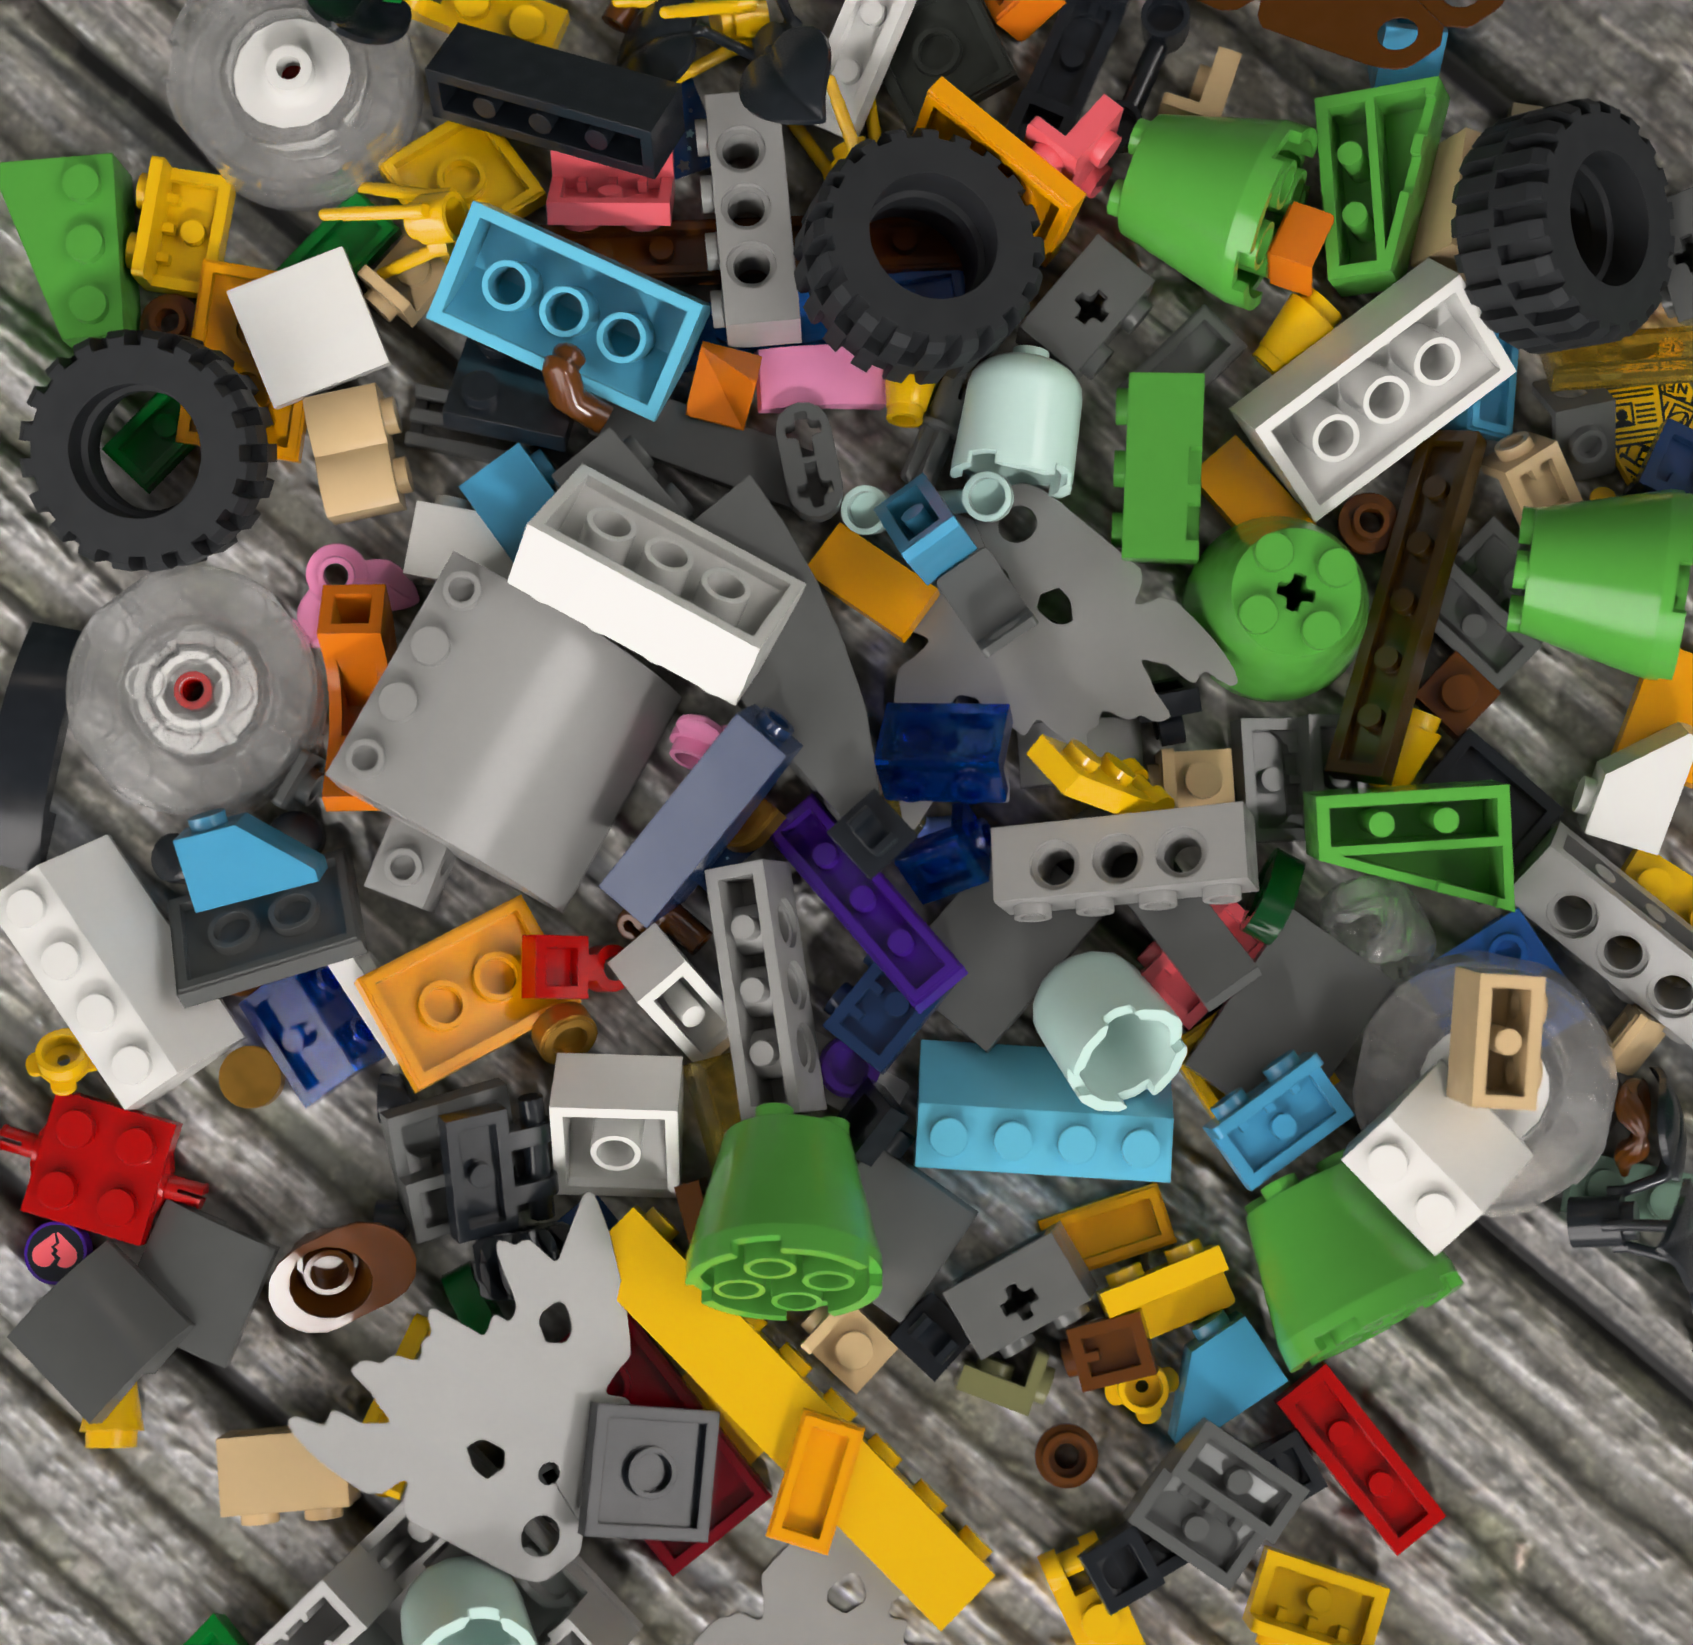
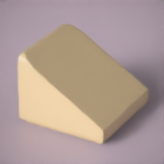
[1595,1003,1666,1076]

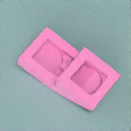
[754,344,886,414]

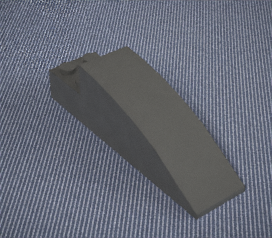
[552,426,879,822]

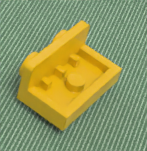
[125,155,238,299]
[1095,1238,1235,1339]
[1242,1545,1391,1645]

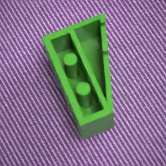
[1314,76,1450,297]
[0,153,141,349]
[1111,372,1205,565]
[1303,780,1515,912]

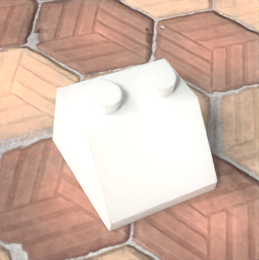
[549,1053,684,1198]
[1341,1058,1534,1256]

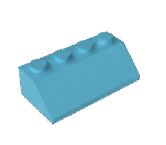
[426,200,712,422]
[913,1039,1174,1183]

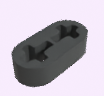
[776,402,843,522]

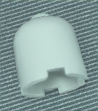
[950,345,1082,499]
[1033,951,1187,1112]
[401,1555,538,1645]

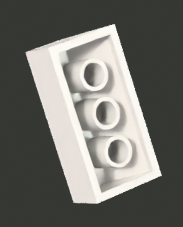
[1229,257,1517,522]
[507,463,806,706]
[0,834,247,1110]

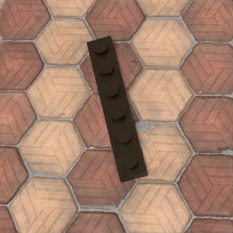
[1324,430,1487,786]

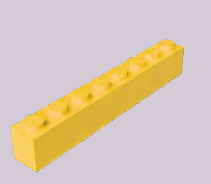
[609,1205,995,1631]

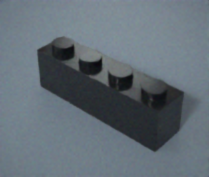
[425,22,685,179]

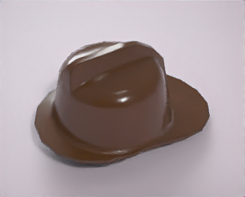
[268,1221,417,1333]

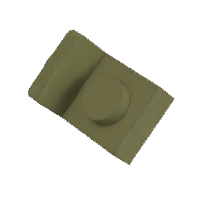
[953,1345,1055,1416]

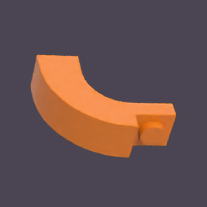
[317,584,397,812]

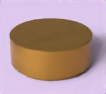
[531,1002,598,1065]
[219,1046,286,1108]

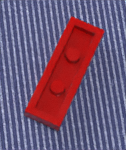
[1273,1362,1446,1556]

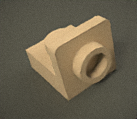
[1157,46,1242,117]
[357,233,447,328]
[1481,431,1583,527]
[1145,748,1235,808]
[800,1305,898,1394]

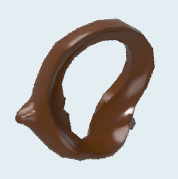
[1614,1077,1651,1177]

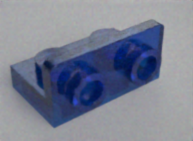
[874,703,1013,804]
[238,965,387,1108]

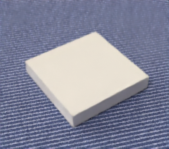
[226,246,392,410]

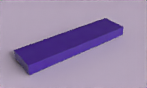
[769,793,968,1015]

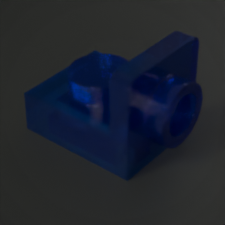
[894,800,992,905]

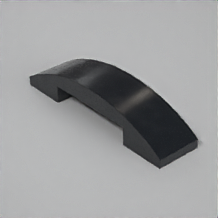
[1006,0,1131,142]
[0,622,96,871]
[1077,1429,1328,1616]

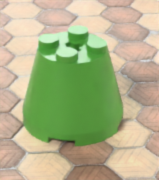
[1107,114,1318,311]
[1506,489,1693,681]
[1182,516,1370,703]
[685,1103,883,1321]
[1244,1149,1464,1373]

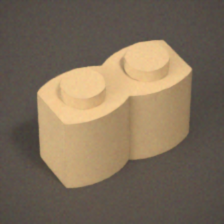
[303,383,414,525]

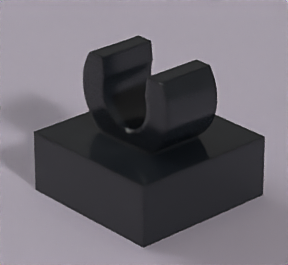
[1136,676,1202,747]
[826,788,918,881]
[837,1076,915,1167]
[888,1290,970,1382]

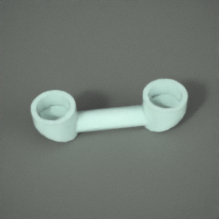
[841,471,1014,535]

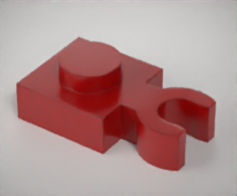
[521,934,624,999]

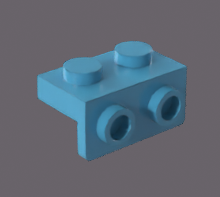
[1202,1049,1355,1191]

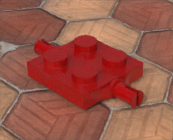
[0,1092,209,1246]

